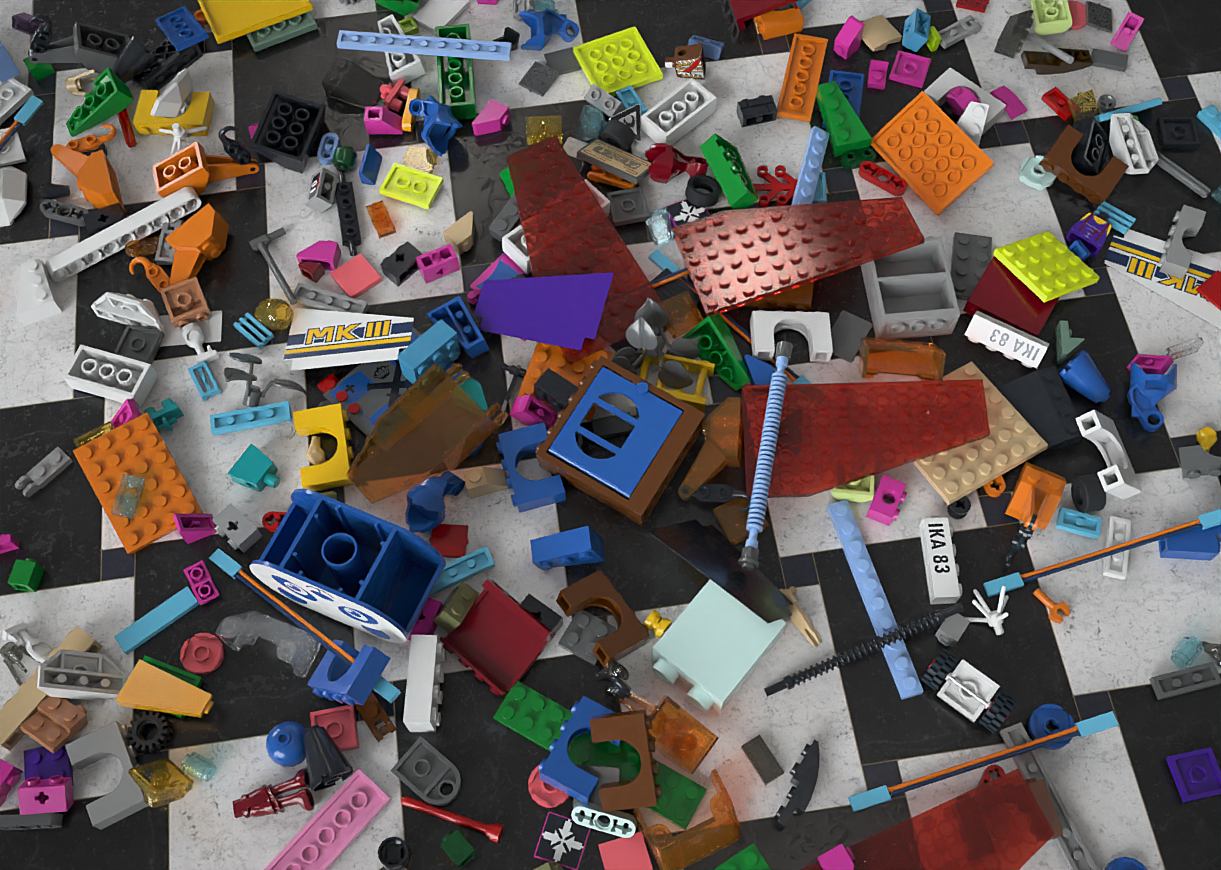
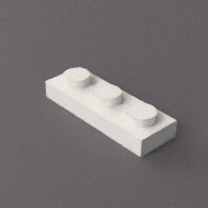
[1102,516,1131,580]

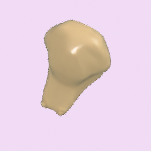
[306,436,326,465]

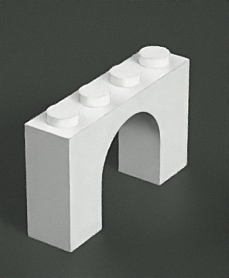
[924,68,1006,136]
[750,310,833,362]
[1076,410,1143,500]

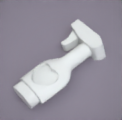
[182,323,220,364]
[2,623,52,663]

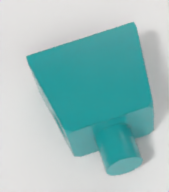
[228,444,281,492]

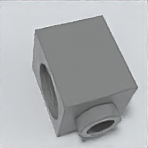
[934,613,970,647]

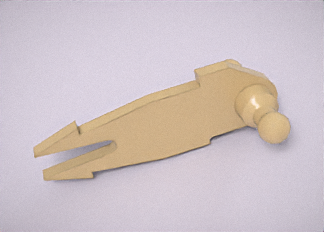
[779,586,822,647]

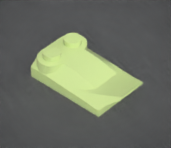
[1030,0,1072,35]
[831,443,875,503]

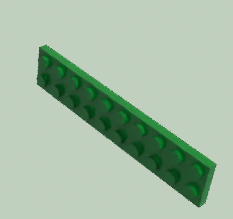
[493,681,707,830]

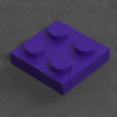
[24,741,74,786]
[1166,747,1221,803]

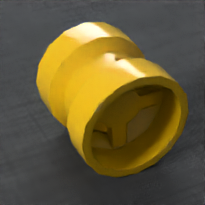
[644,610,672,638]

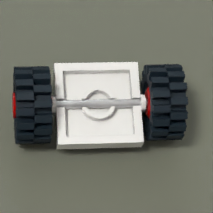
[921,648,1017,733]

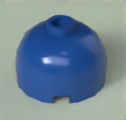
[266,721,307,767]

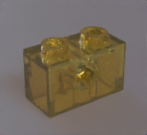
[526,115,563,145]

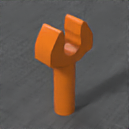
[1033,588,1071,624]

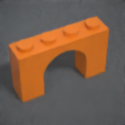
[752,7,804,40]

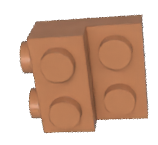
[160,277,212,329]
[21,696,88,754]

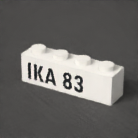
[965,311,1049,369]
[919,518,962,604]

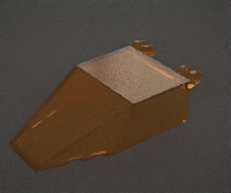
[346,363,508,504]

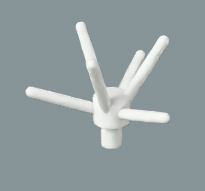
[159,123,207,156]
[965,586,1009,635]

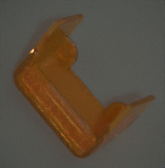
[859,337,946,385]
[634,769,742,870]

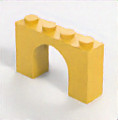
[133,90,215,137]
[293,403,356,491]

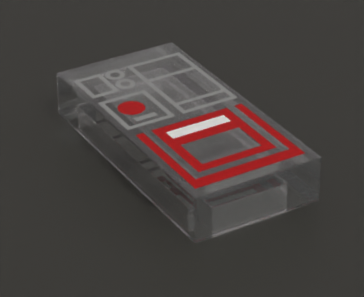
[1162,337,1205,360]

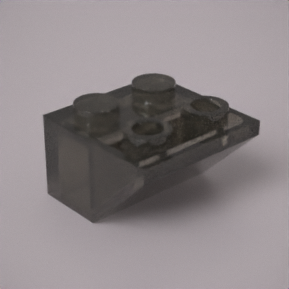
[994,10,1034,58]

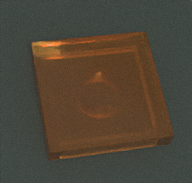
[658,290,704,339]
[713,492,769,545]

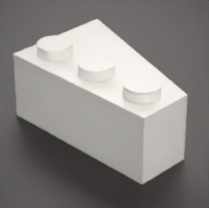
[956,101,989,147]
[16,257,62,326]

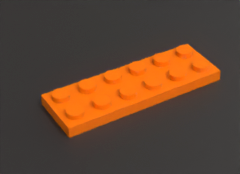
[776,33,828,123]

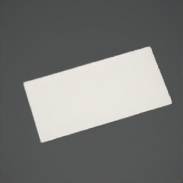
[160,311,222,347]

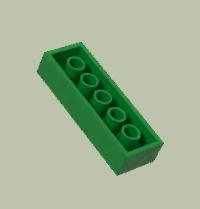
[435,24,477,119]

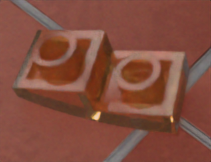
[365,200,396,239]

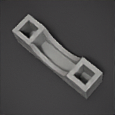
[1159,205,1206,279]

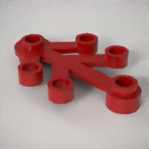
[753,165,798,207]

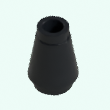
[41,183,70,200]

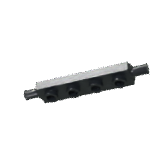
[335,173,361,256]

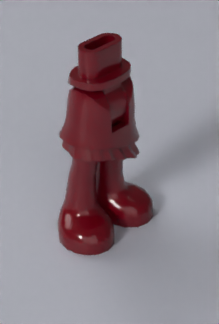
[233,768,315,818]

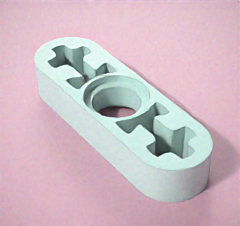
[571,801,637,838]

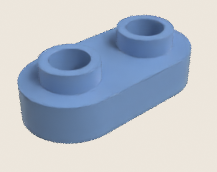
[317,133,340,165]

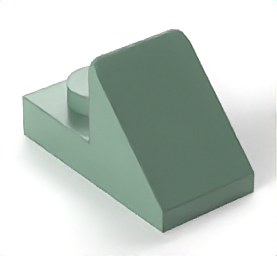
[1055,320,1085,364]

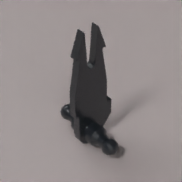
[499,363,527,417]

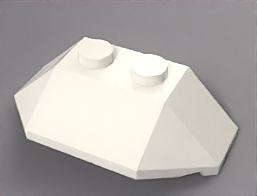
[151,68,193,118]
[1109,113,1159,174]
[0,166,27,227]
[91,292,167,335]
[37,649,127,701]

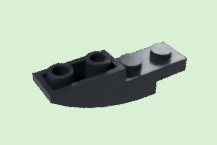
[774,739,820,830]

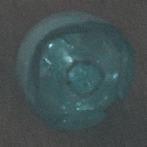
[578,105,608,141]

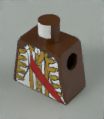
[665,43,706,80]

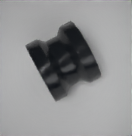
[947,496,971,519]

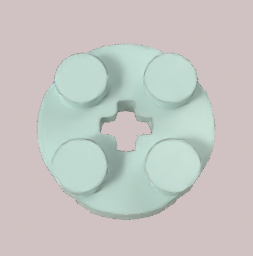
[1019,155,1056,191]

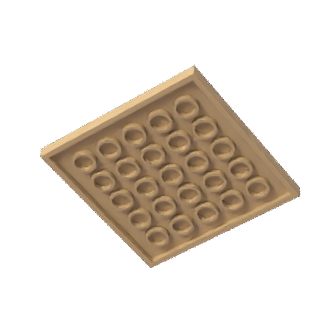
[875,361,1048,505]

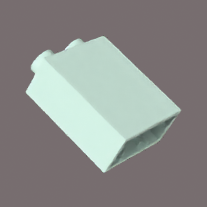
[652,579,786,714]

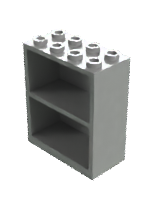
[861,236,960,341]

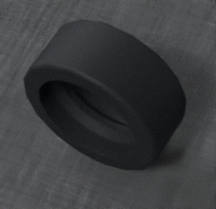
[685,175,721,207]

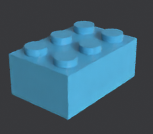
[398,319,461,389]

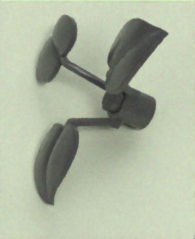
[610,297,700,370]
[611,315,694,389]
[223,352,307,407]

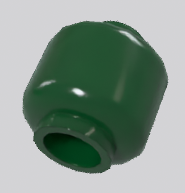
[332,145,357,173]

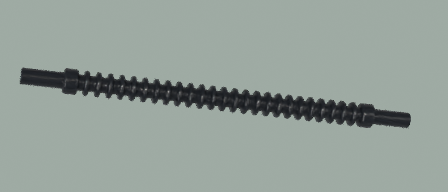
[764,603,964,697]

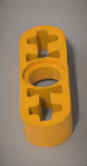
[402,88,421,132]

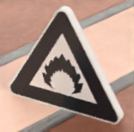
[609,104,641,142]

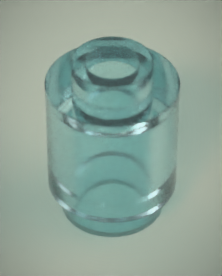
[1171,636,1204,668]
[181,752,217,782]

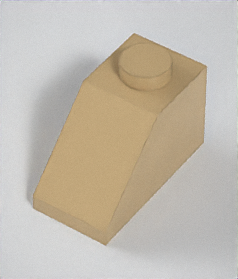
[443,211,475,255]
[463,466,508,499]

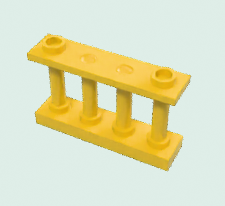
[638,349,715,413]

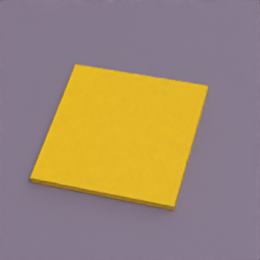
[197,0,314,44]

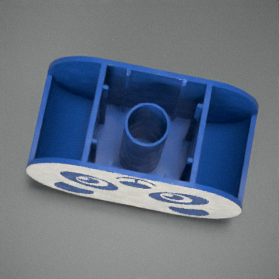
[250,489,446,644]

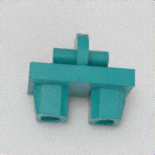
[144,398,184,432]

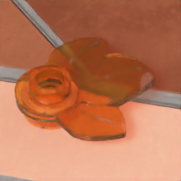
[125,236,160,257]

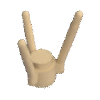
[65,69,98,95]

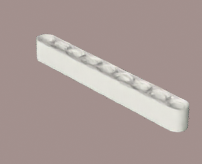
[45,187,201,282]

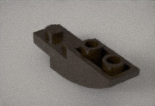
[1020,48,1093,75]

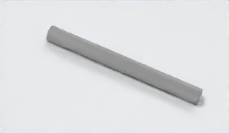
[1026,32,1074,64]

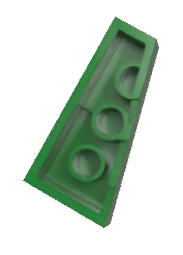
[699,133,759,211]

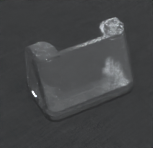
[215,611,320,678]

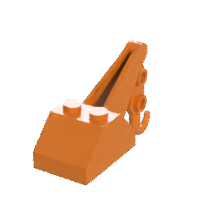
[51,124,125,213]
[129,203,229,293]

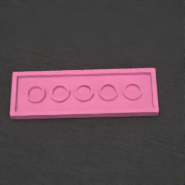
[264,768,391,870]

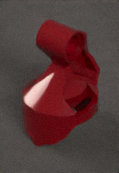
[645,143,709,184]

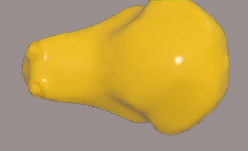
[1196,426,1217,453]

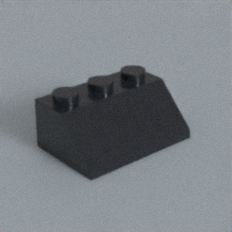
[1071,116,1110,176]

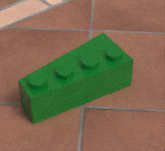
[816,81,872,157]

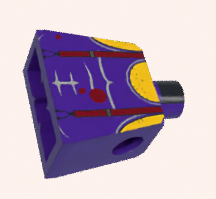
[1065,213,1112,258]

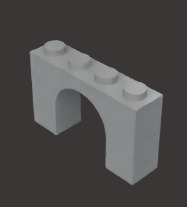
[65,721,152,830]

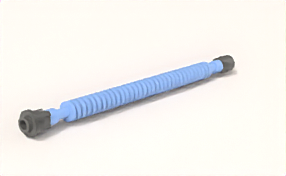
[738,341,793,571]

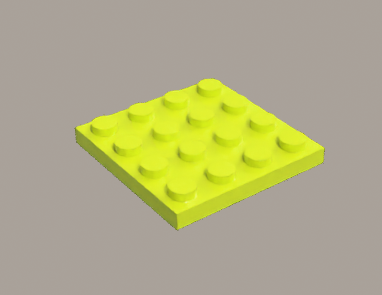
[573,26,663,96]
[993,231,1100,302]

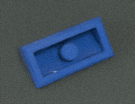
[359,144,382,185]

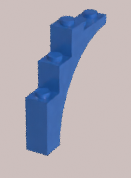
[1158,524,1221,561]

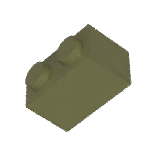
[433,581,480,634]

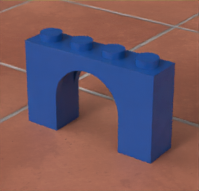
[496,422,566,513]
[307,639,391,706]
[538,696,622,805]

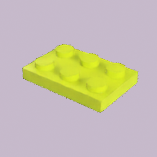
[379,162,444,209]

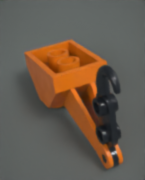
[152,126,259,198]
[1004,462,1066,568]

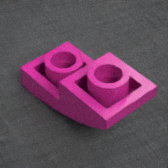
[990,85,1027,120]
[183,560,220,605]

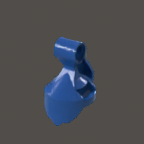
[519,8,579,51]
[409,95,462,157]
[1127,363,1177,432]
[405,470,465,533]

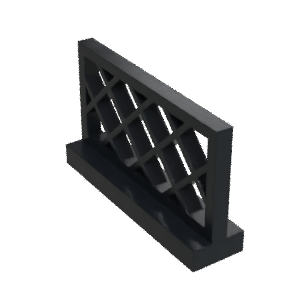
[132,38,203,90]

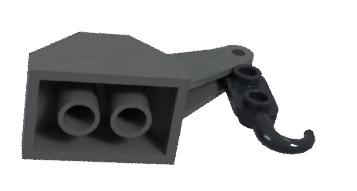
[28,14,129,73]

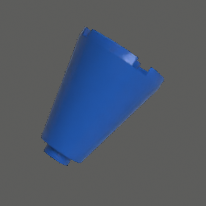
[1058,349,1111,404]

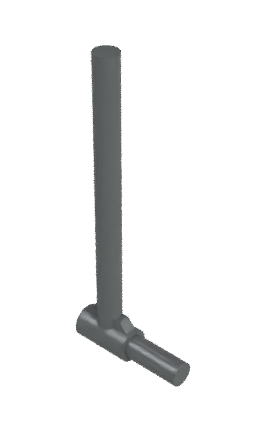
[249,227,297,305]

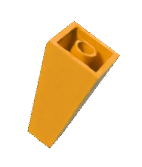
[115,659,214,717]

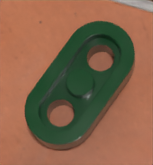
[840,147,876,170]

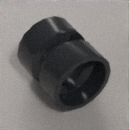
[378,836,413,870]

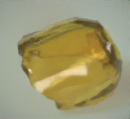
[255,298,294,330]

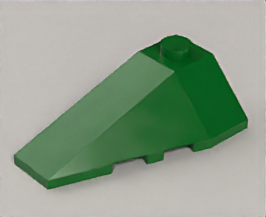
[66,67,134,137]
[682,314,752,391]

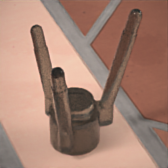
[0,642,42,686]

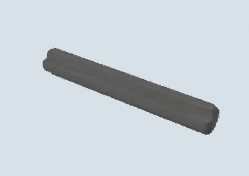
[1155,149,1211,198]

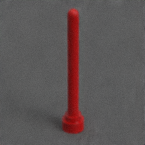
[401,796,504,843]

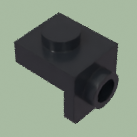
[493,27,520,51]

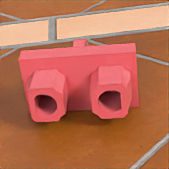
[380,78,410,112]

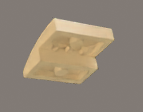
[862,15,903,51]

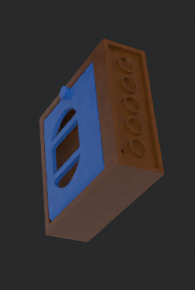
[536,356,705,526]

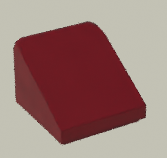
[298,262,325,283]

